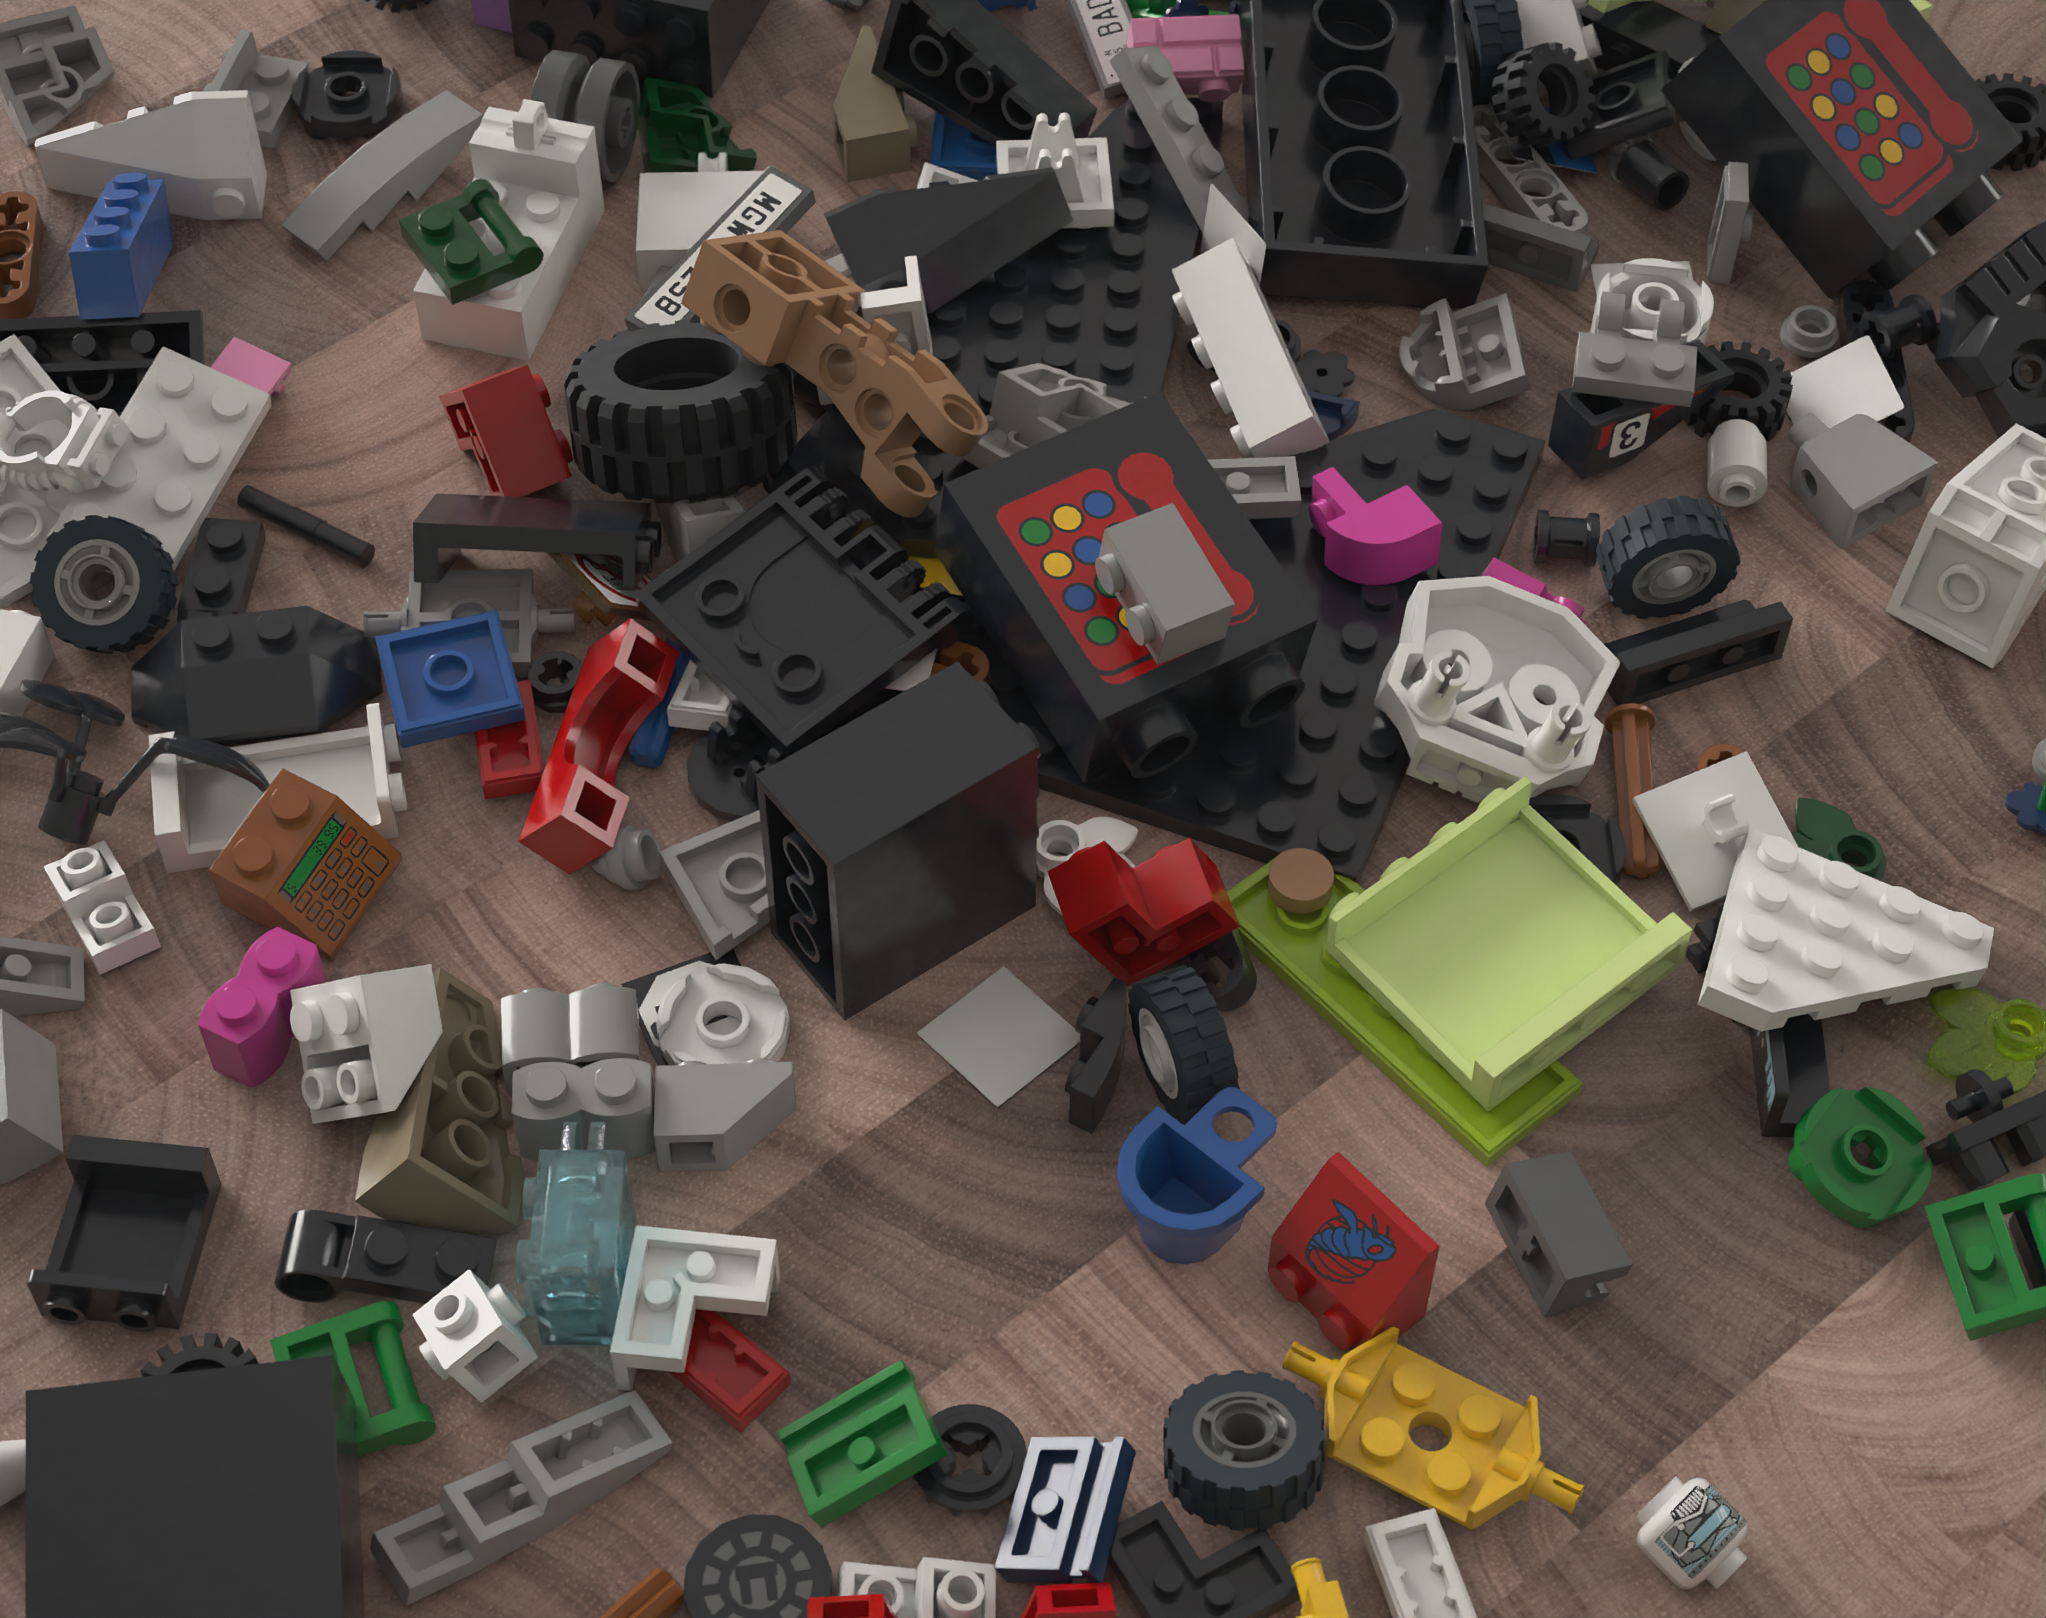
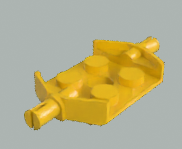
[1282,1326,1585,1529]

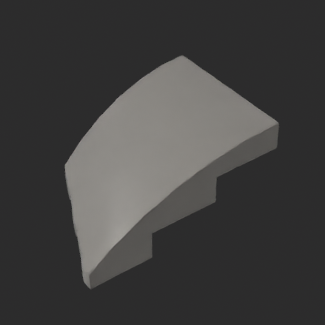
[0,5,114,146]
[960,363,1145,468]

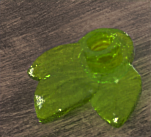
[1926,988,2046,1095]

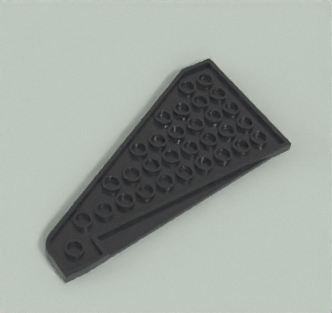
[772,97,1224,558]

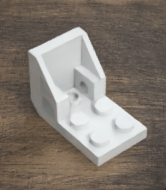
[1885,424,2046,669]

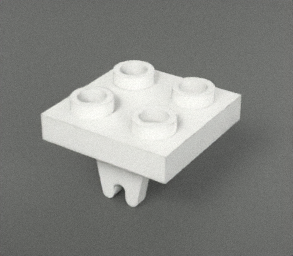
[996,113,1114,229]

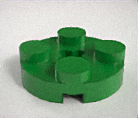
[1788,1086,1932,1229]

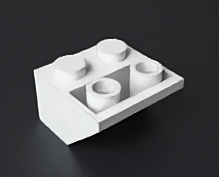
[290,964,443,1124]

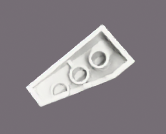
[35,90,267,221]

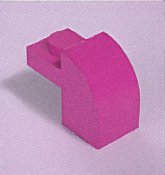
[1309,467,1442,585]

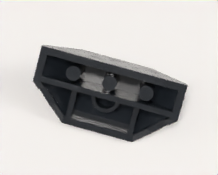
[0,310,205,417]
[131,606,383,745]

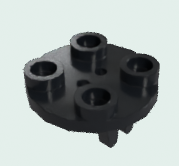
[687,708,787,823]

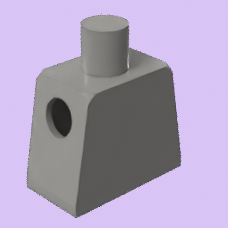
[1788,413,1938,549]

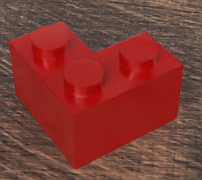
[439,365,573,497]
[1047,837,1240,987]

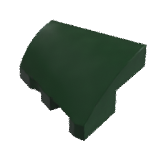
[638,77,757,173]

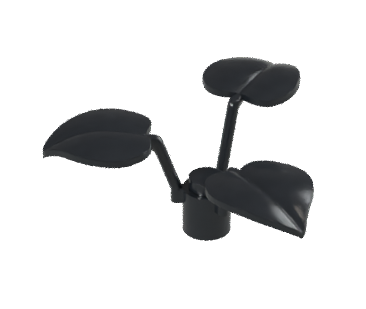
[0,679,270,845]

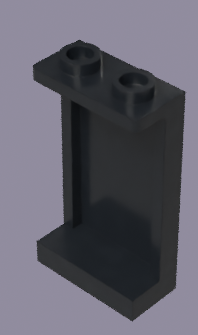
[413,493,662,591]

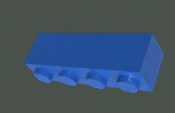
[69,172,174,320]

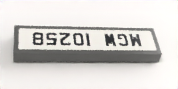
[624,166,816,331]

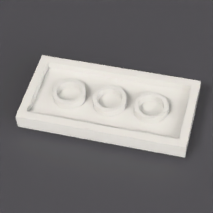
[47,347,271,575]

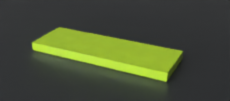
[1227,858,1583,1168]

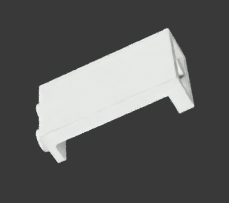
[149,703,407,874]

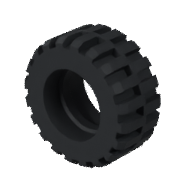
[564,320,798,503]

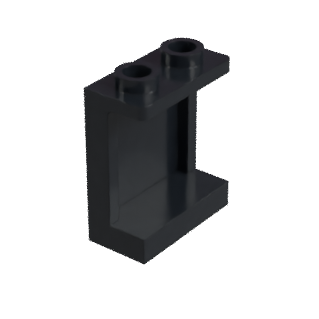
[27,1135,222,1332]

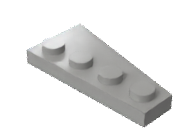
[659,810,770,960]

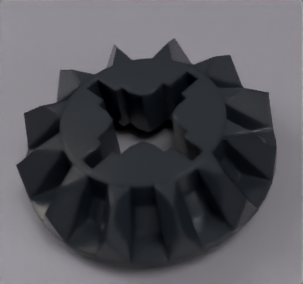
[913,1404,1027,1517]

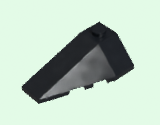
[824,167,1074,315]

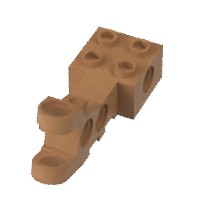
[681,230,989,517]

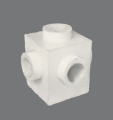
[413,1269,538,1403]

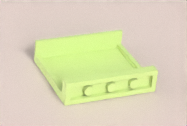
[1327,776,1692,1111]

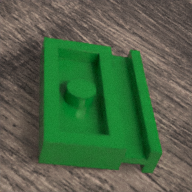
[777,1360,948,1528]

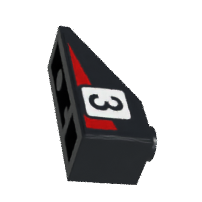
[1548,340,1735,480]

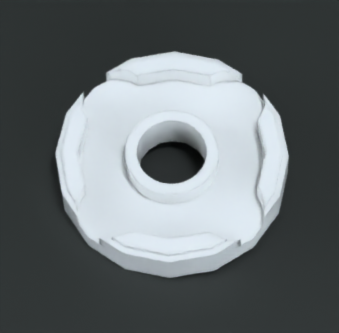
[656,963,790,1065]

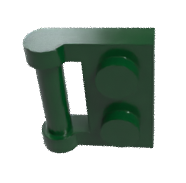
[399,179,544,305]

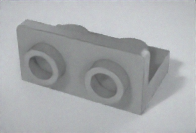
[204,30,310,149]

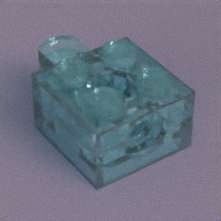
[516,1122,637,1345]

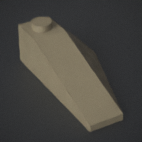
[355,967,524,1234]

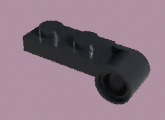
[275,1210,497,1304]

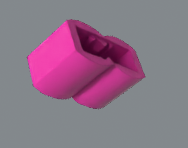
[198,927,327,1088]

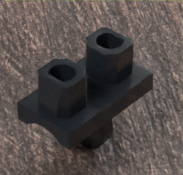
[1925,1069,2046,1192]

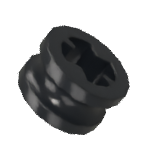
[528,651,582,713]

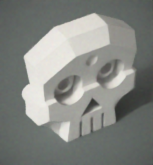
[1373,576,1621,803]

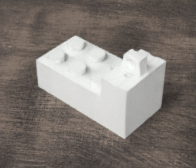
[413,99,605,361]

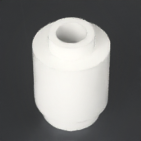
[1707,419,1768,507]

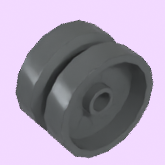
[531,50,640,183]

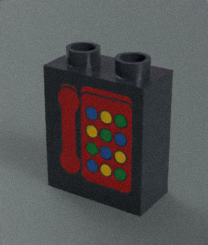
[1660,0,2023,298]
[935,392,1318,783]

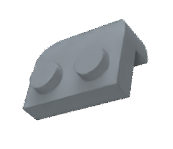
[1399,293,1532,411]

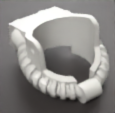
[0,391,130,504]

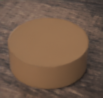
[1267,848,1334,914]

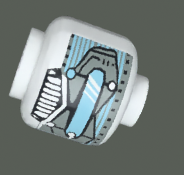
[1635,1476,1748,1589]

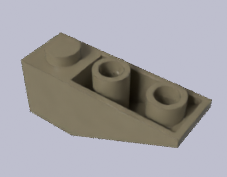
[833,25,918,182]

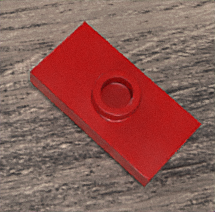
[474,680,545,800]
[668,1309,791,1433]

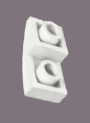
[44,840,161,975]
[837,1557,996,1618]

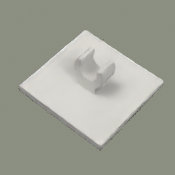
[1632,751,1798,912]

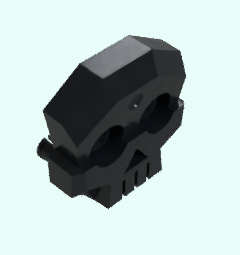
[1927,221,2046,439]

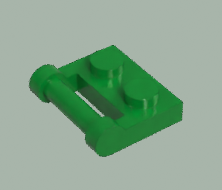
[1924,1173,2046,1341]
[270,1301,436,1457]

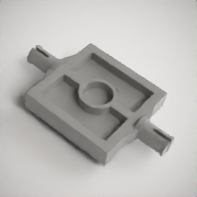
[363,569,576,678]

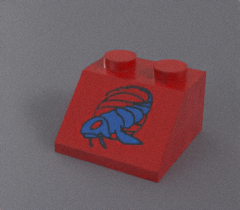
[1267,1152,1440,1351]

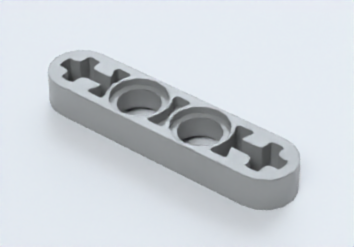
[1473,105,1588,235]

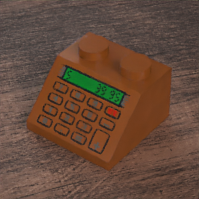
[208,768,403,961]

